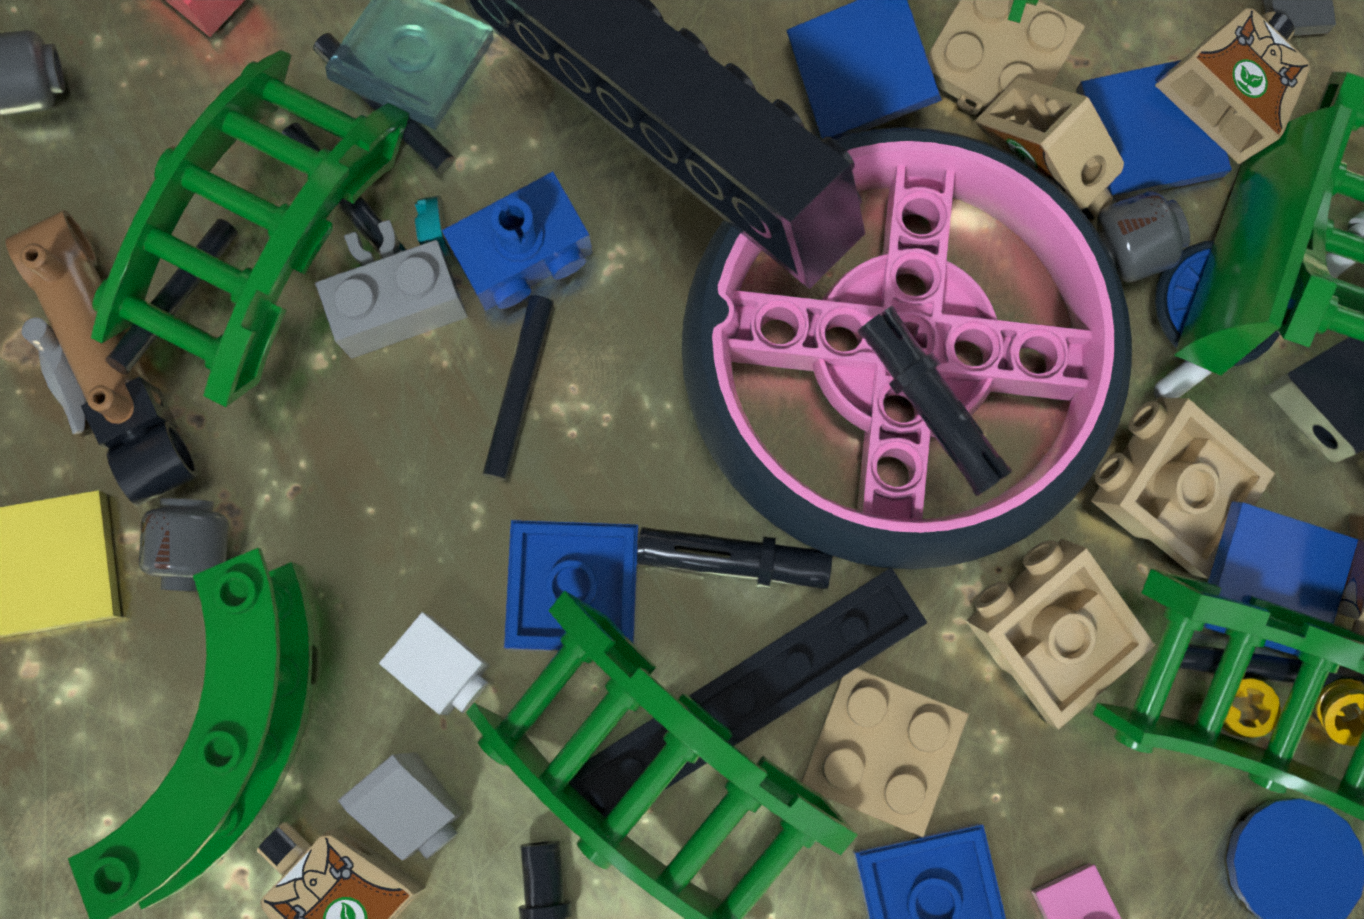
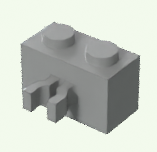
[315,220,468,359]

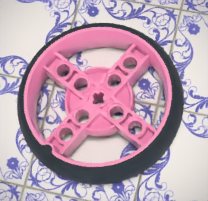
[682,128,1132,570]

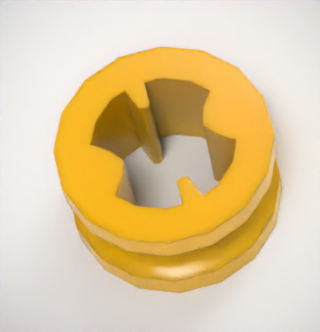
[1222,678,1281,738]
[1315,679,1364,746]

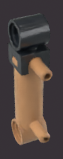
[5,210,198,506]

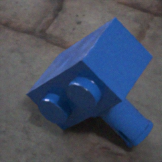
[442,171,593,311]

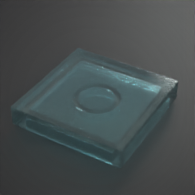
[325,0,494,130]

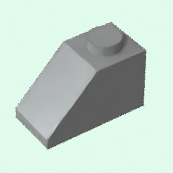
[338,752,464,861]

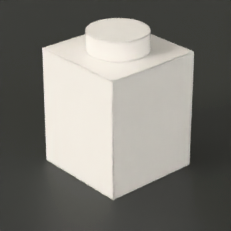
[379,612,490,715]

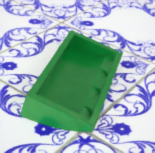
[1174,105,1352,376]

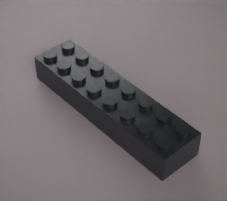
[465,0,866,289]

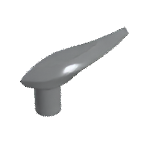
[22,317,86,434]

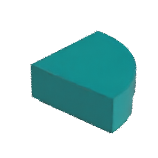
[415,195,452,257]

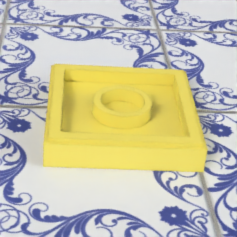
[0,490,121,638]

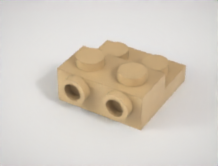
[1091,397,1275,579]
[966,539,1156,730]

